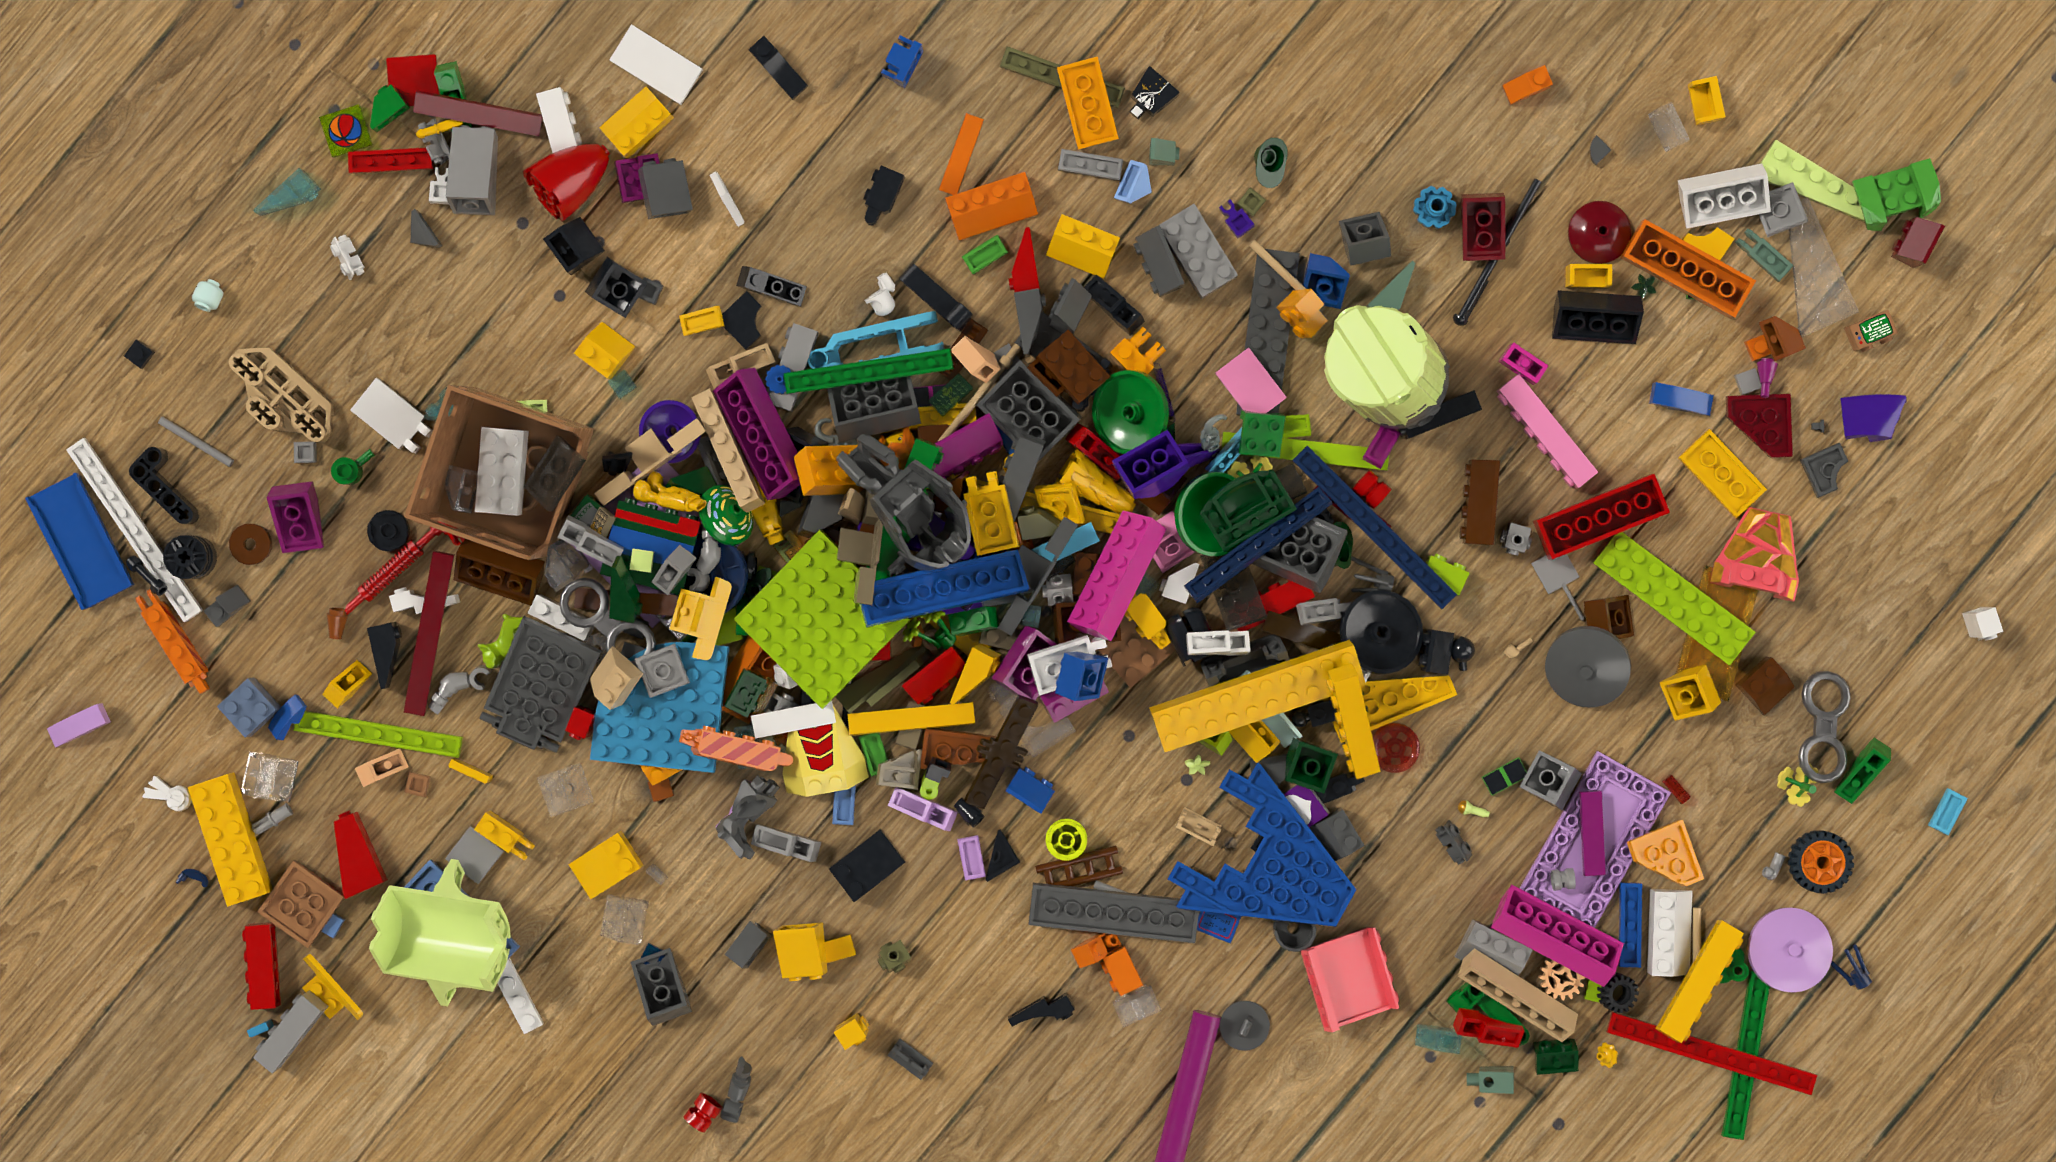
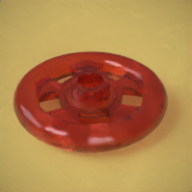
[1373,723,1420,773]

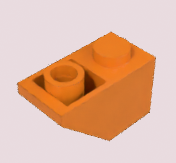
[1071,933,1122,968]

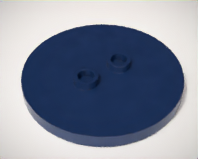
[670,534,748,614]

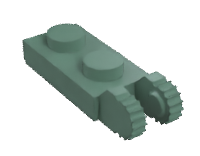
[1735,228,1793,282]

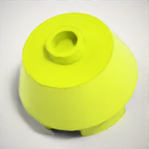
[1045,819,1088,861]

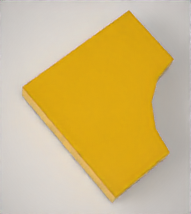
[1683,227,1735,260]
[1034,483,1085,524]

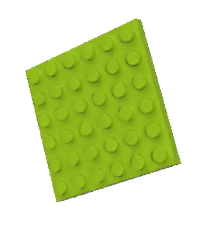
[734,529,911,709]

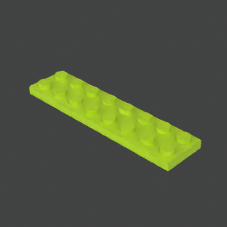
[1593,532,1756,666]

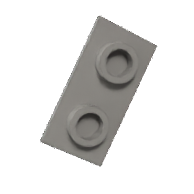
[418,118,450,165]

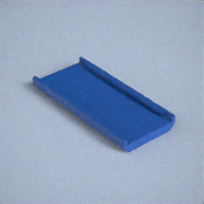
[25,473,134,610]

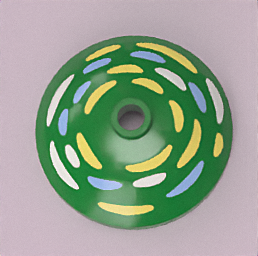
[699,485,754,546]

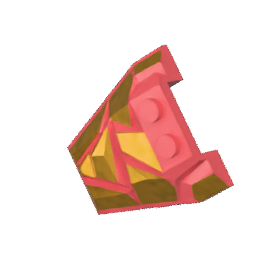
[1710,507,1799,602]

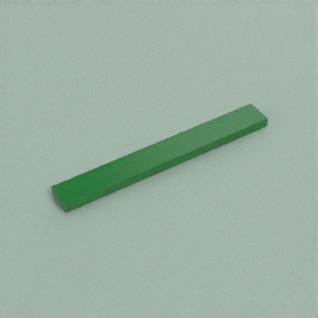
[783,348,953,394]
[1721,970,1770,1140]

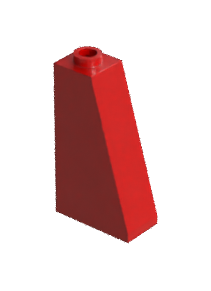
[333,810,388,899]

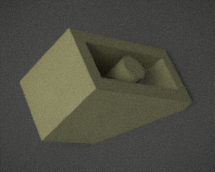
[1017,506,1061,540]

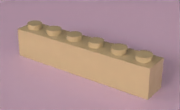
[691,388,765,513]
[1458,948,1578,1042]

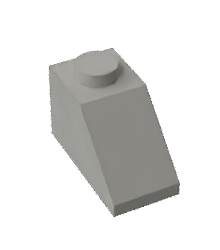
[652,545,696,595]

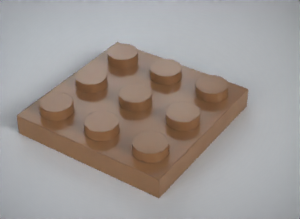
[1098,615,1175,688]
[257,860,345,948]

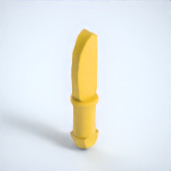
[416,119,463,139]

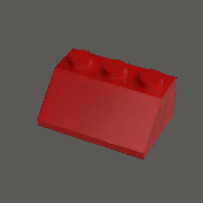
[902,646,966,705]

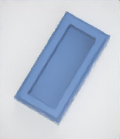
[832,785,856,825]

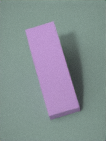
[47,703,111,748]
[888,787,958,831]

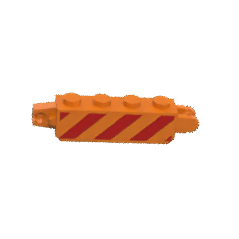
[136,589,210,694]
[679,726,794,771]

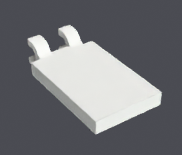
[351,378,433,454]
[1027,635,1112,695]

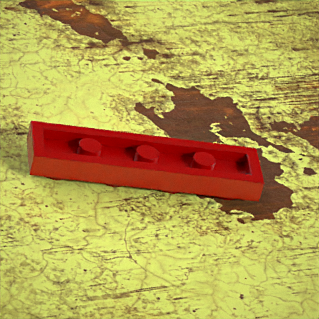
[348,148,434,174]

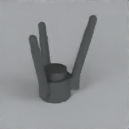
[1351,556,1394,593]

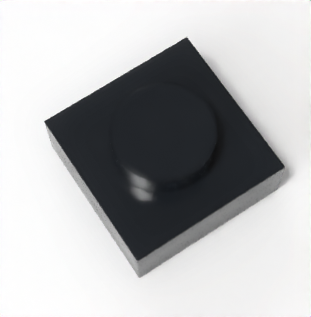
[124,339,155,369]

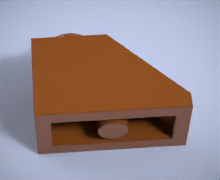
[1759,316,1806,361]

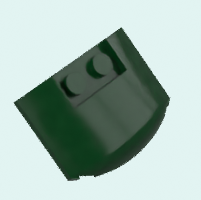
[1200,470,1297,552]

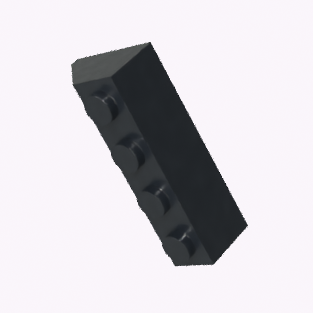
[1552,290,1644,344]

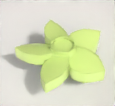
[1185,755,1210,775]

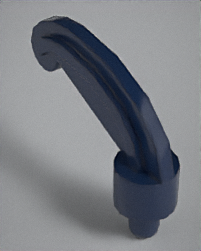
[176,869,209,887]

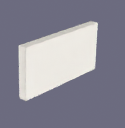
[610,24,703,105]

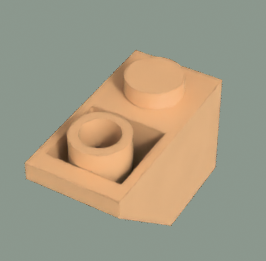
[951,336,1000,383]

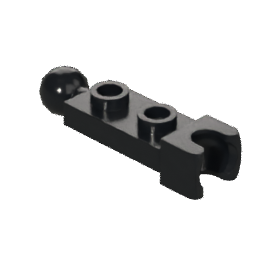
[1292,691,1369,728]

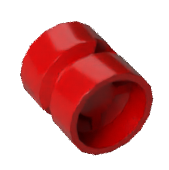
[1352,470,1392,509]
[683,1092,722,1133]

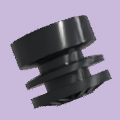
[163,535,217,579]

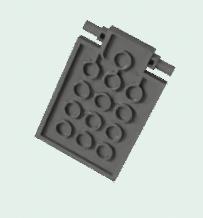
[479,616,602,753]

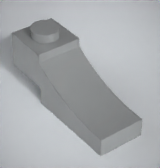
[558,515,624,567]

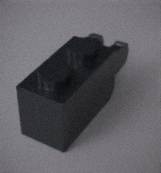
[863,165,905,226]

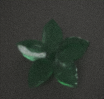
[1631,274,1656,299]

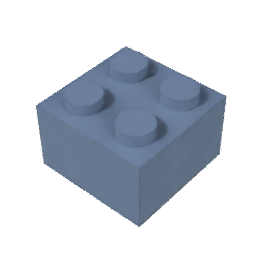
[217,677,281,738]

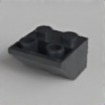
[543,217,605,276]
[1418,629,1454,675]

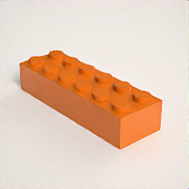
[1620,219,1756,319]

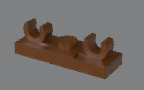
[939,319,989,382]

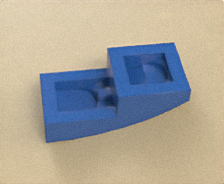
[268,695,307,740]

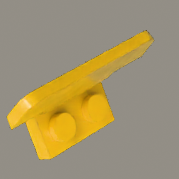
[670,577,732,660]
[302,954,363,1020]

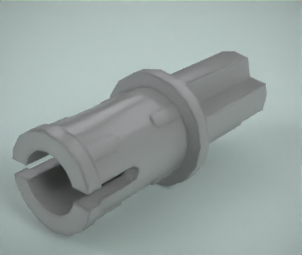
[252,803,293,835]

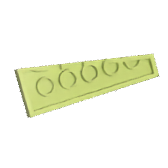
[1760,140,1865,222]

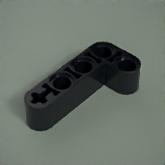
[899,263,973,332]
[129,447,199,524]

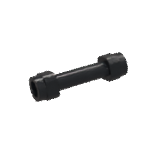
[126,556,167,596]

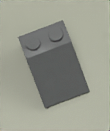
[631,948,692,1026]

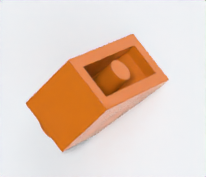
[1502,65,1553,105]

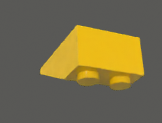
[568,830,644,899]

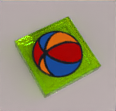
[319,104,373,158]

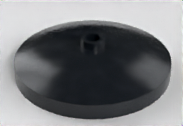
[1340,590,1423,675]

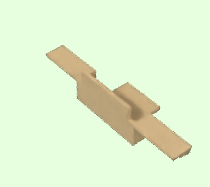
[594,418,706,506]

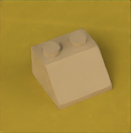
[590,647,644,710]

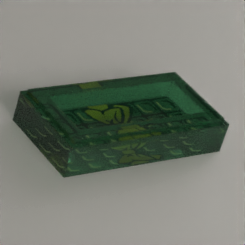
[928,373,974,417]

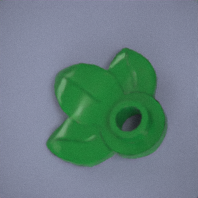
[1720,948,1749,984]

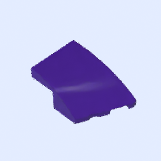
[1840,394,1907,442]

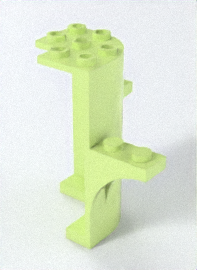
[369,859,511,1007]

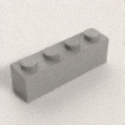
[767,323,819,412]
[253,990,328,1074]

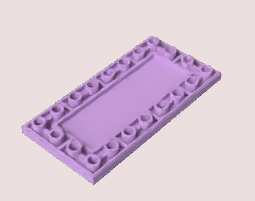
[1519,751,1671,928]

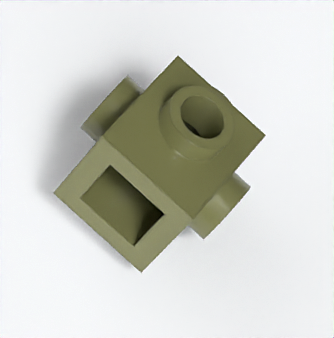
[877,940,911,973]

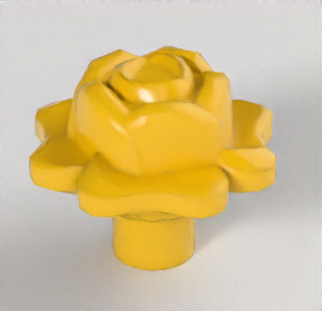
[1596,1042,1618,1068]

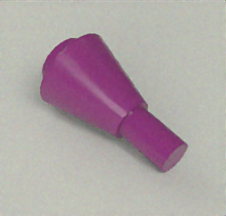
[1757,358,1778,398]

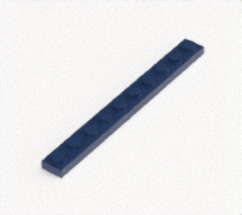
[1292,446,1457,610]

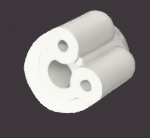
[864,272,895,316]

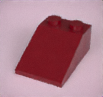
[1461,193,1505,261]

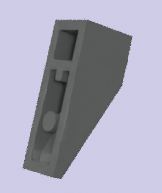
[1014,288,1047,357]

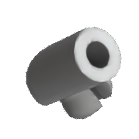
[1762,852,1786,880]

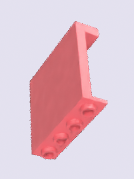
[1301,927,1399,1032]

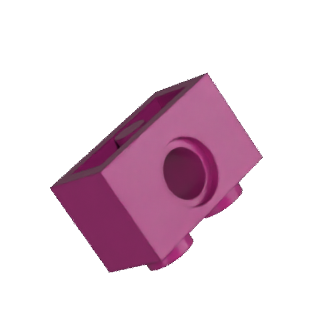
[1498,342,1548,385]

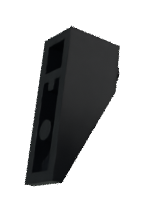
[367,622,402,689]

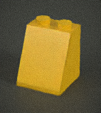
[773,922,828,981]

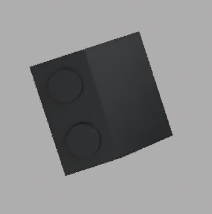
[585,257,648,318]

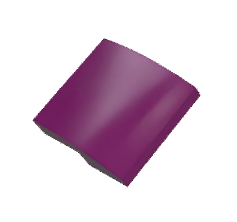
[614,153,660,203]

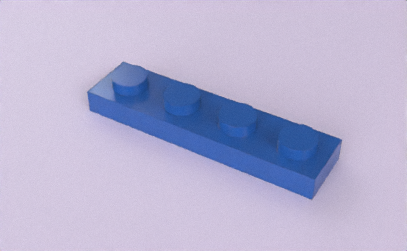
[1618,882,1642,968]

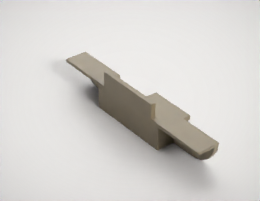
[837,491,883,605]

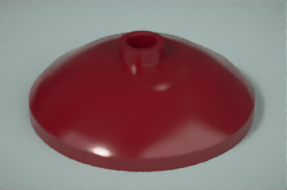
[1568,201,1631,264]

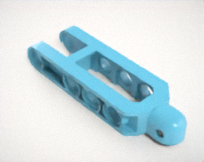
[808,311,945,369]

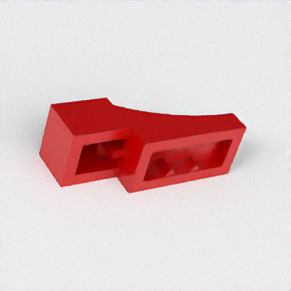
[1453,1008,1525,1048]

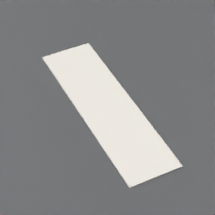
[751,701,836,739]

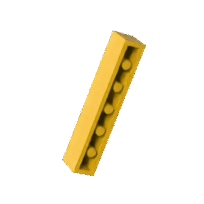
[1326,663,1381,779]
[1655,920,1744,1043]

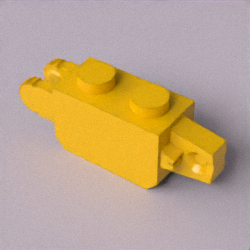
[1124,593,1171,649]

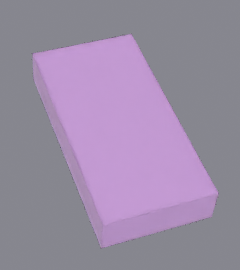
[957,835,986,880]

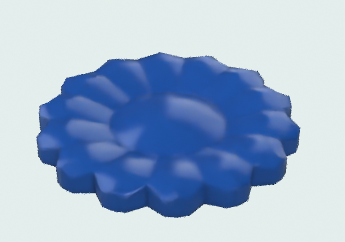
[765,365,791,394]

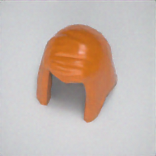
[878,427,915,470]

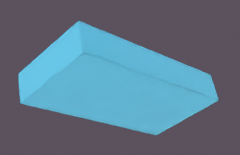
[1928,788,1968,836]

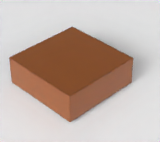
[648,777,674,802]

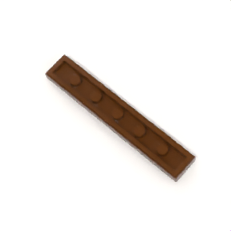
[574,588,679,616]

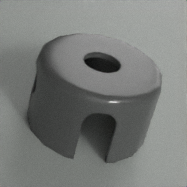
[1273,920,1316,952]

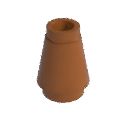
[327,608,348,639]

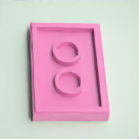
[1215,347,1287,413]

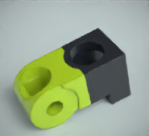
[920,756,952,800]

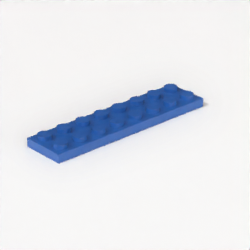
[860,549,1029,627]

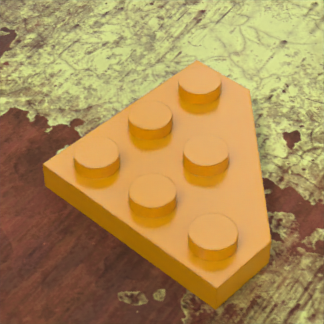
[1627,820,1704,886]

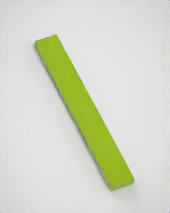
[1221,432,1389,471]
[294,711,463,758]

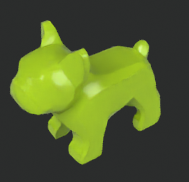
[477,614,536,669]

